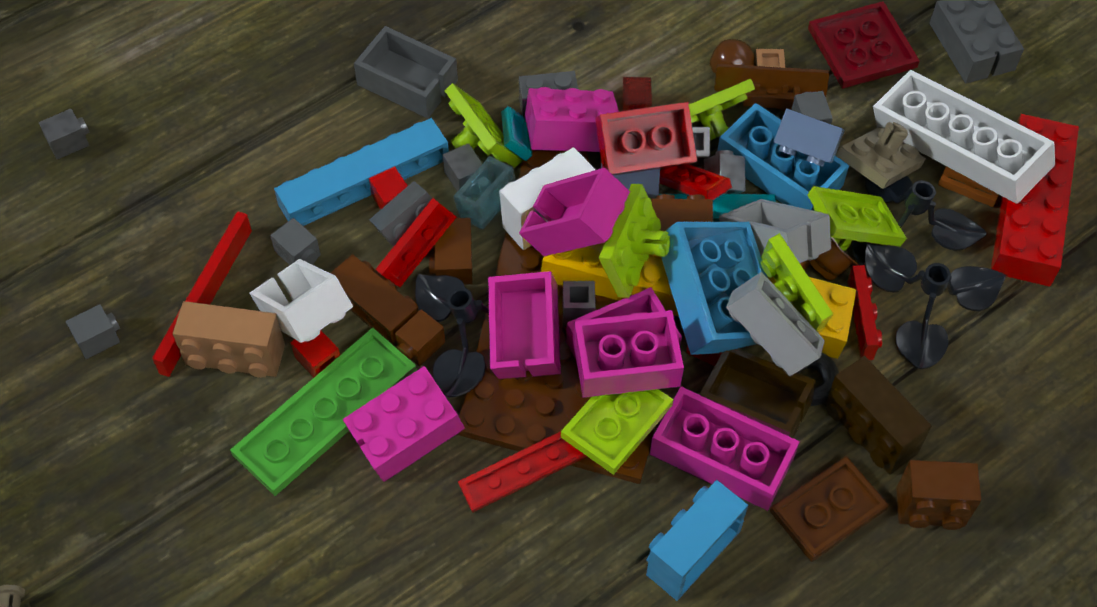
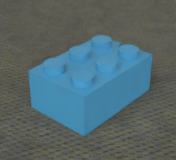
[646,480,748,601]

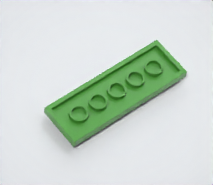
[230,328,417,496]

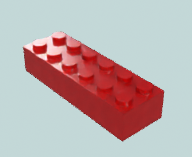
[991,114,1079,287]

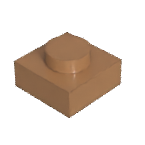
[755,49,785,68]

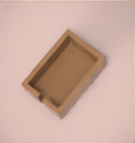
[173,301,285,378]

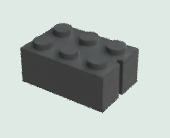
[930,0,1024,84]
[354,26,458,119]

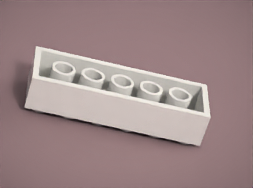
[873,70,1055,204]

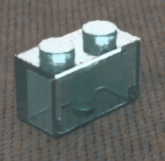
[453,156,516,230]

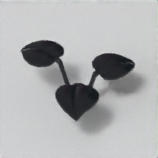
[852,176,987,272]
[865,244,1006,369]
[415,274,489,398]

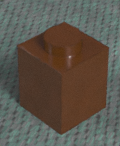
[395,309,445,367]

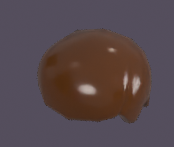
[709,39,755,74]

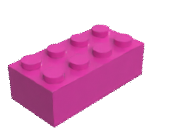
[650,386,800,511]

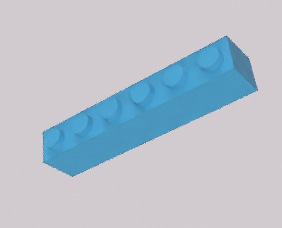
[274,118,449,226]

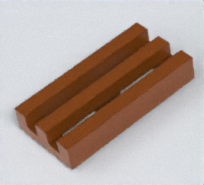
[938,167,999,207]

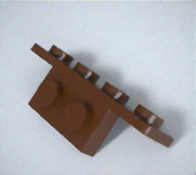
[714,64,829,111]

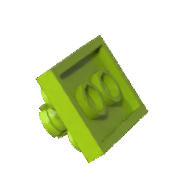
[689,79,755,140]
[444,83,523,168]
[599,184,670,298]
[807,186,907,250]
[761,233,833,332]
[561,389,674,475]

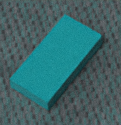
[501,106,532,161]

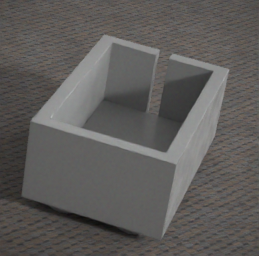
[719,199,831,263]

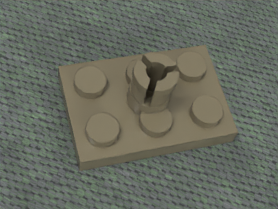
[836,122,926,189]

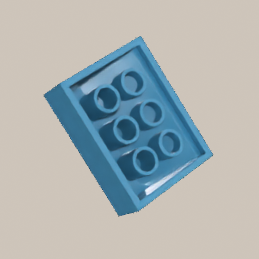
[661,222,768,355]

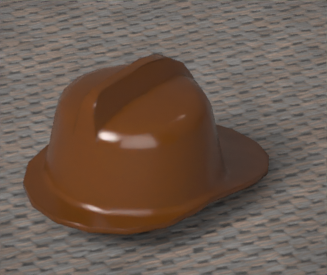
[809,236,858,280]

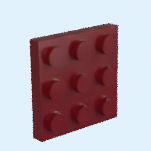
[808,1,920,89]

